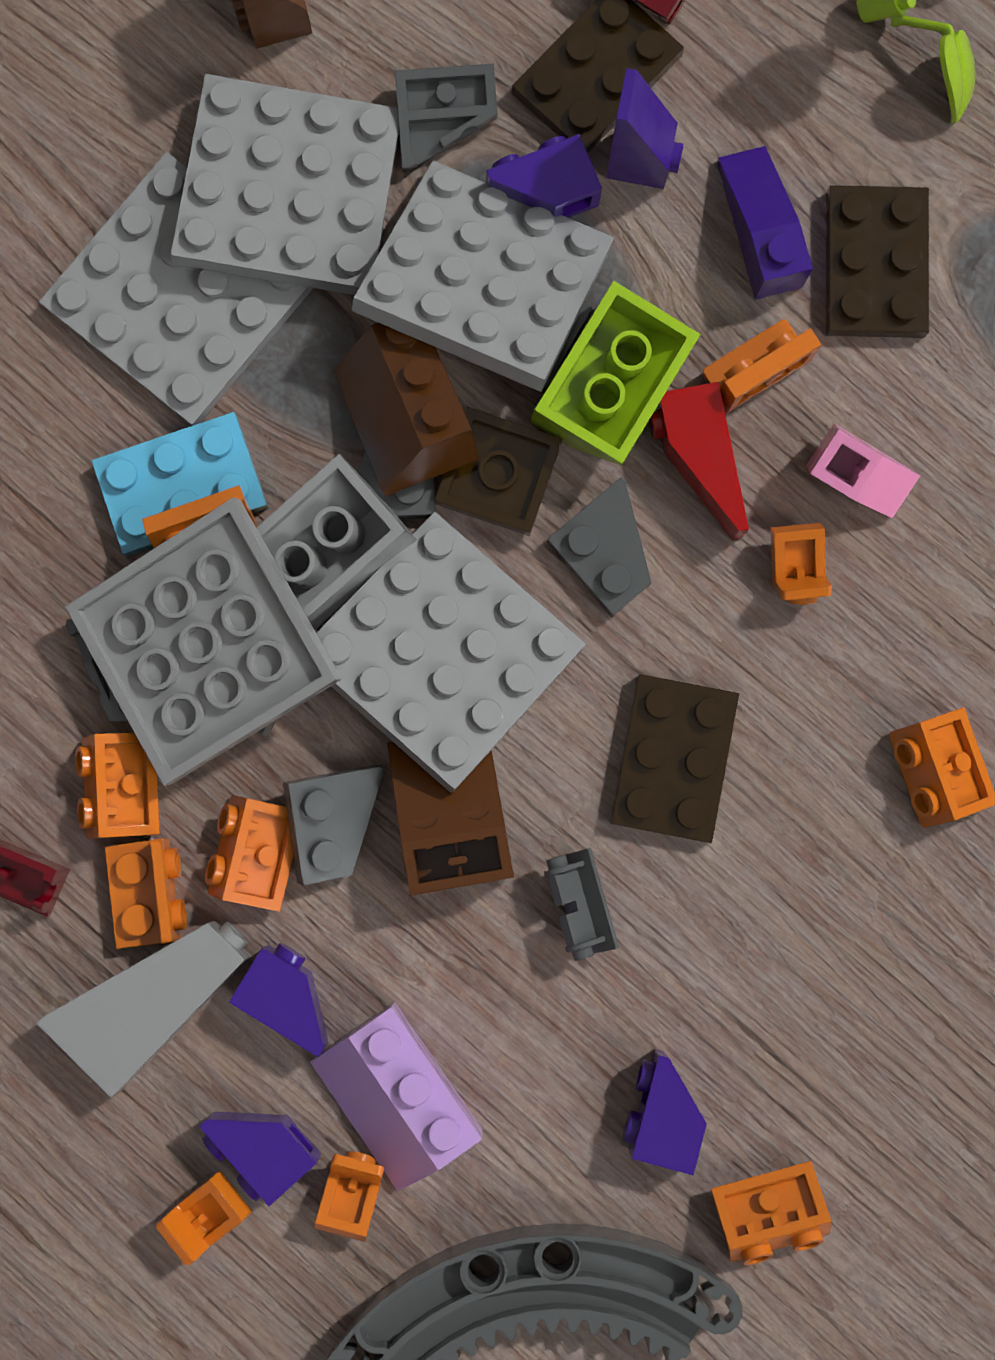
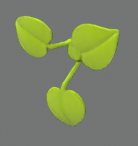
[856,0,976,124]

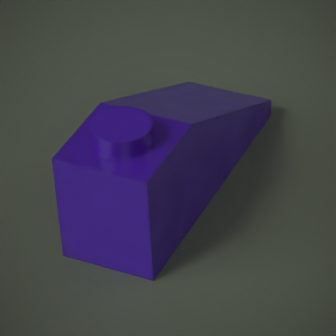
[606,68,684,189]
[717,146,813,300]

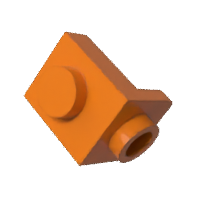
[770,523,832,605]
[315,1151,384,1242]
[156,1170,252,1266]

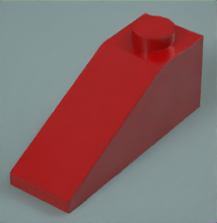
[649,381,749,540]

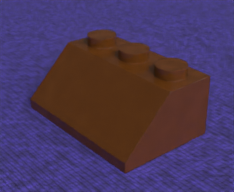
[333,323,479,497]

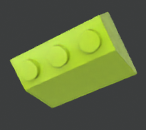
[530,281,701,465]

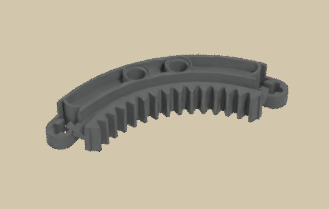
[326,1223,743,1360]

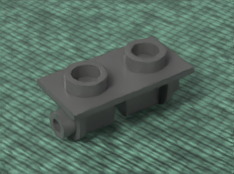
[544,848,619,961]

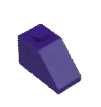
[229,943,328,1057]

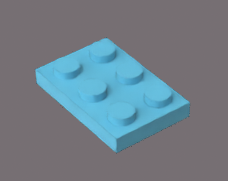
[91,412,269,557]

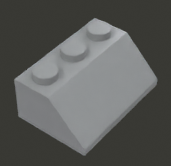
[256,454,417,630]

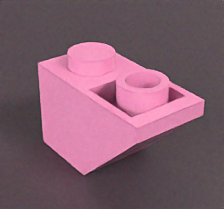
[806,423,920,518]

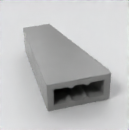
[37,921,252,1098]

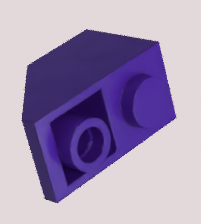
[486,134,602,218]
[622,1049,707,1176]
[199,1111,321,1206]

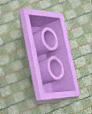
[310,1002,483,1191]

